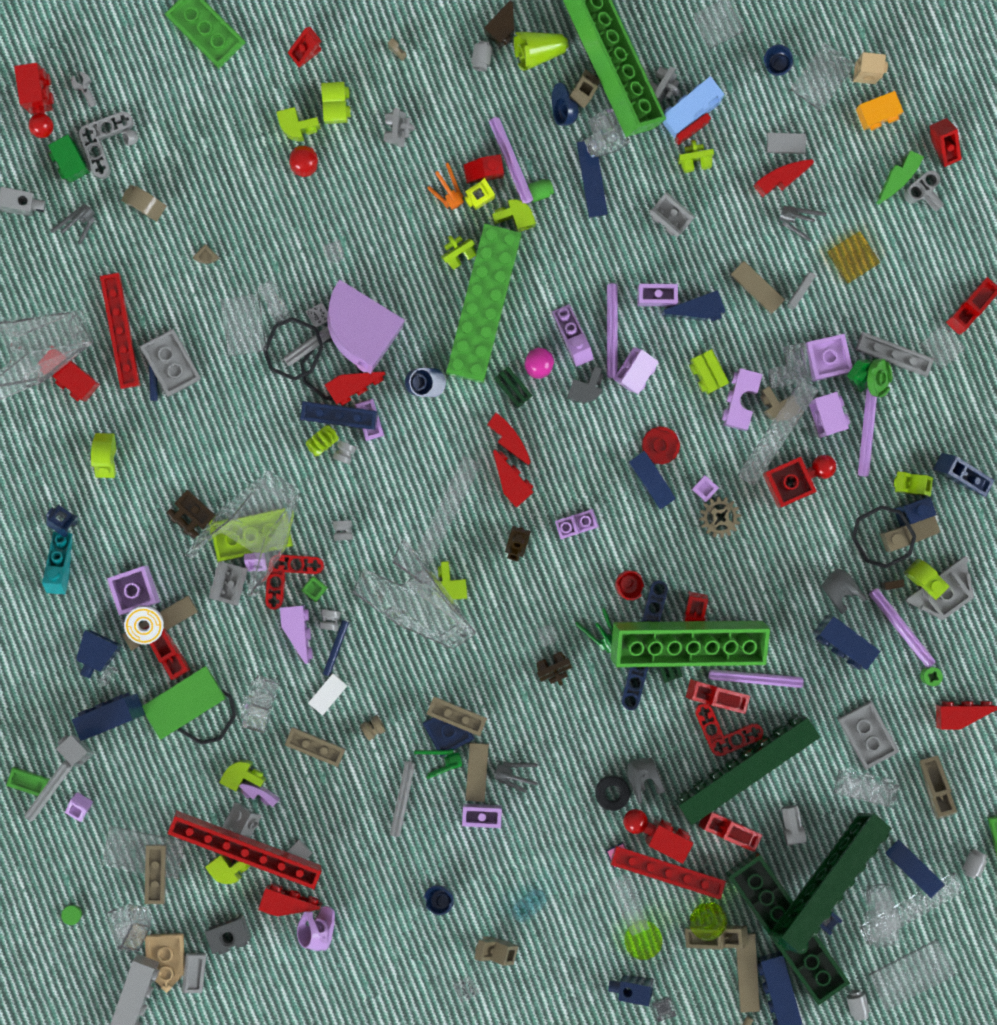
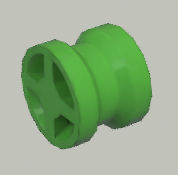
[920,667,943,686]

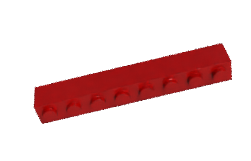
[167,810,322,889]

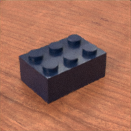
[813,615,881,670]
[72,692,146,741]

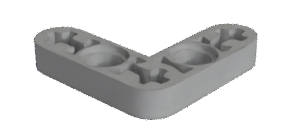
[79,112,134,179]

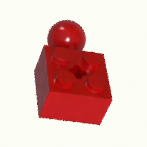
[14,63,54,138]
[762,455,837,508]
[623,809,694,864]

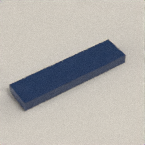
[577,139,608,218]
[300,401,378,430]

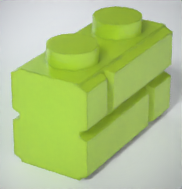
[689,349,729,395]

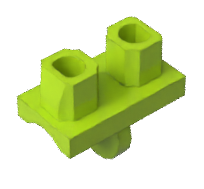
[677,140,714,173]
[441,235,476,270]

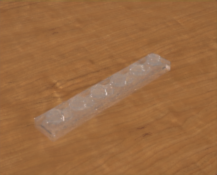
[859,872,965,946]

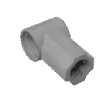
[781,805,806,846]

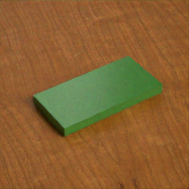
[165,0,246,69]
[142,666,227,740]

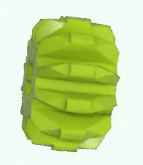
[306,425,339,456]

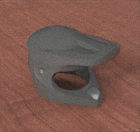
[821,568,867,614]
[627,758,666,804]

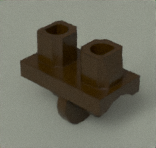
[505,526,531,561]
[536,652,572,686]

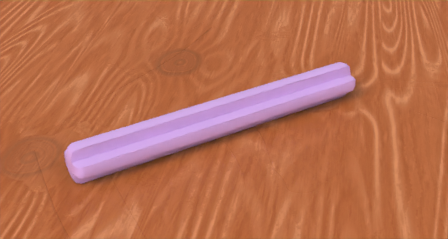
[489,117,533,204]
[607,283,618,378]
[858,387,877,477]
[869,588,935,668]
[708,669,804,688]

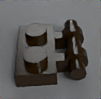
[166,490,217,539]

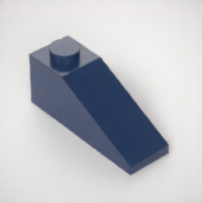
[662,290,726,322]
[933,453,994,497]

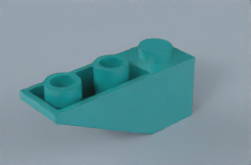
[42,532,73,595]

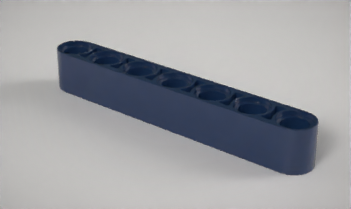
[621,580,668,710]

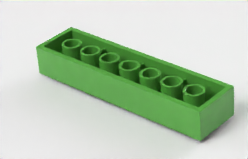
[563,0,666,137]
[446,223,522,384]
[610,621,770,667]

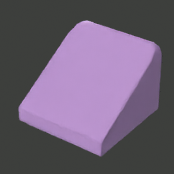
[65,793,93,822]

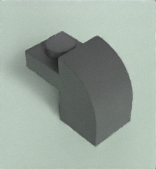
[567,366,604,404]

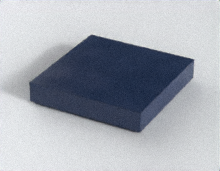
[423,704,475,757]

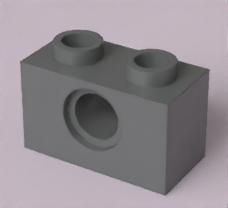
[205,915,252,955]

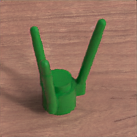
[575,608,613,653]
[414,749,462,779]

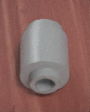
[471,41,493,72]
[962,849,988,879]
[846,989,870,1021]

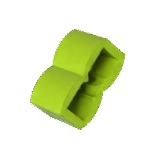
[321,82,351,124]

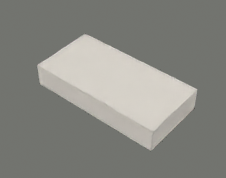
[308,673,348,715]

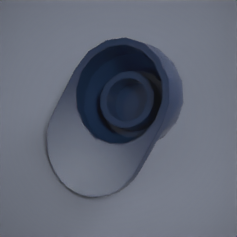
[552,83,579,126]
[405,368,446,397]

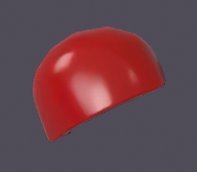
[289,145,318,177]
[615,570,644,600]

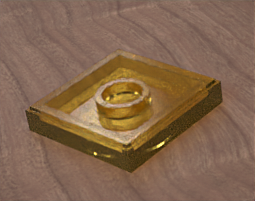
[827,231,880,284]

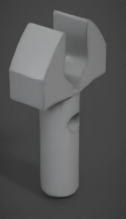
[71,72,97,107]

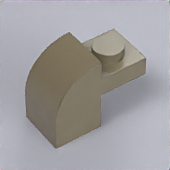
[569,69,600,108]
[121,184,167,222]
[760,386,802,421]
[474,936,518,966]

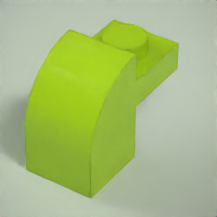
[276,107,321,142]
[492,199,536,232]
[91,433,117,478]
[894,471,933,496]
[903,559,950,600]
[435,561,468,600]
[219,760,266,792]
[205,854,250,884]

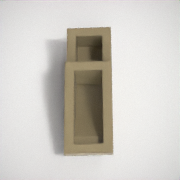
[919,755,957,820]
[685,925,749,950]

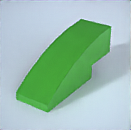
[876,150,924,205]

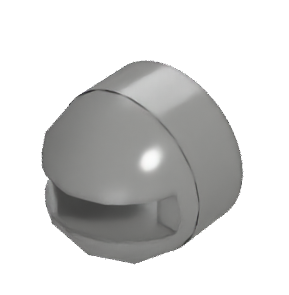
[122,130,139,146]

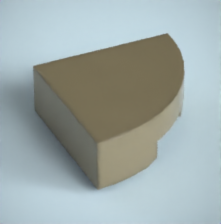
[387,38,407,61]
[192,244,220,264]

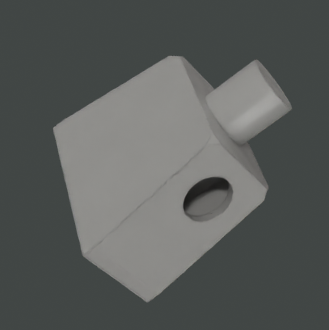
[0,187,46,216]

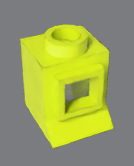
[464,178,495,210]

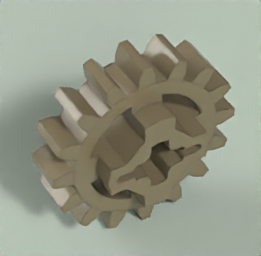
[699,497,741,538]

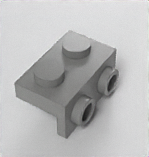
[649,192,695,237]
[209,561,248,606]
[222,802,261,838]

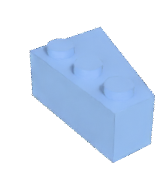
[662,76,725,139]

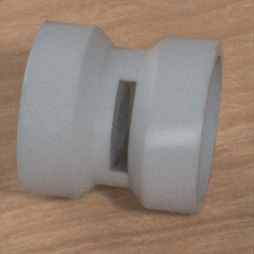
[332,440,357,465]
[333,520,353,541]
[319,609,341,631]

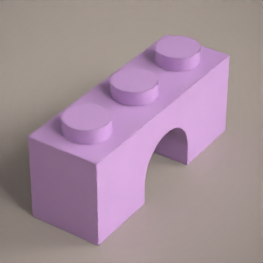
[722,368,763,431]

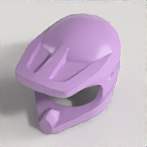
[297,906,335,951]

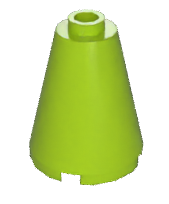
[514,31,568,71]

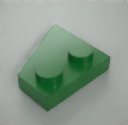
[847,359,875,393]

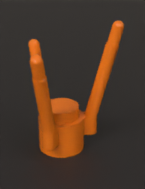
[427,162,464,210]

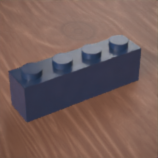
[757,951,803,1025]

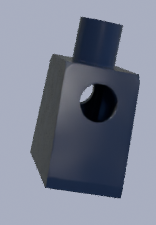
[894,496,937,526]
[76,629,122,678]
[608,975,654,1007]

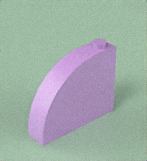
[327,280,405,374]

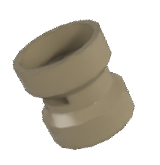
[360,715,386,741]

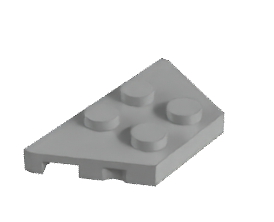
[904,556,974,620]

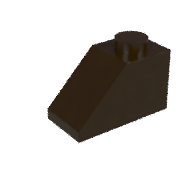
[484,0,514,48]

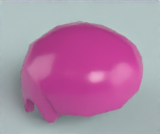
[524,347,554,379]

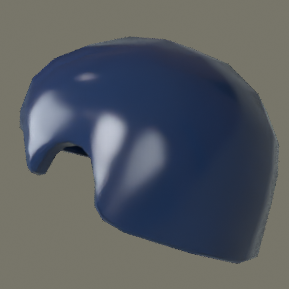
[763,44,793,76]
[424,885,454,915]

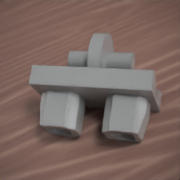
[650,66,681,104]
[384,108,415,147]

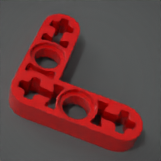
[265,554,324,610]
[695,703,764,756]

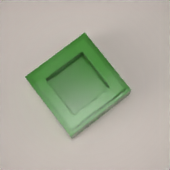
[301,576,328,603]

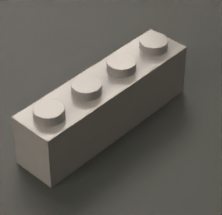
[56,735,94,767]
[110,954,160,1025]

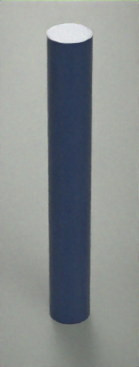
[149,365,158,401]
[323,620,350,676]

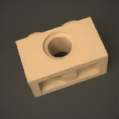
[853,52,888,84]

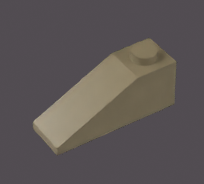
[880,516,940,552]

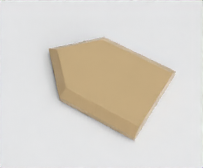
[145,933,185,993]

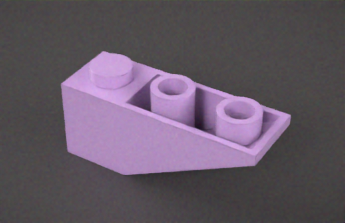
[552,304,594,367]
[280,605,313,664]

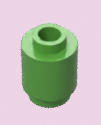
[527,179,554,203]

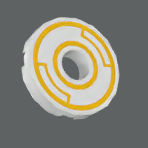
[124,606,164,644]

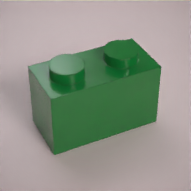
[48,135,90,183]

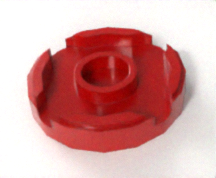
[642,426,680,465]

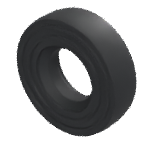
[595,776,630,811]

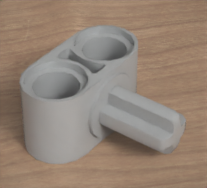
[904,170,944,212]

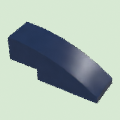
[628,451,676,510]
[885,839,945,899]

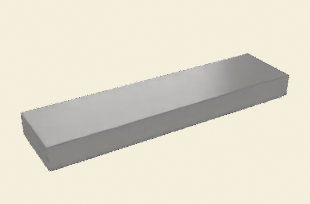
[855,332,934,377]

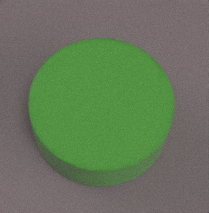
[61,905,82,925]

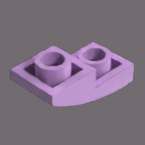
[555,509,599,539]
[239,781,280,807]

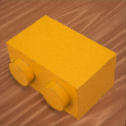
[856,91,904,131]

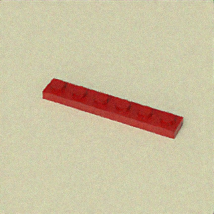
[100,273,141,389]
[610,846,726,900]

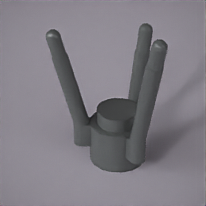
[50,203,96,244]
[779,206,827,242]
[495,762,538,793]

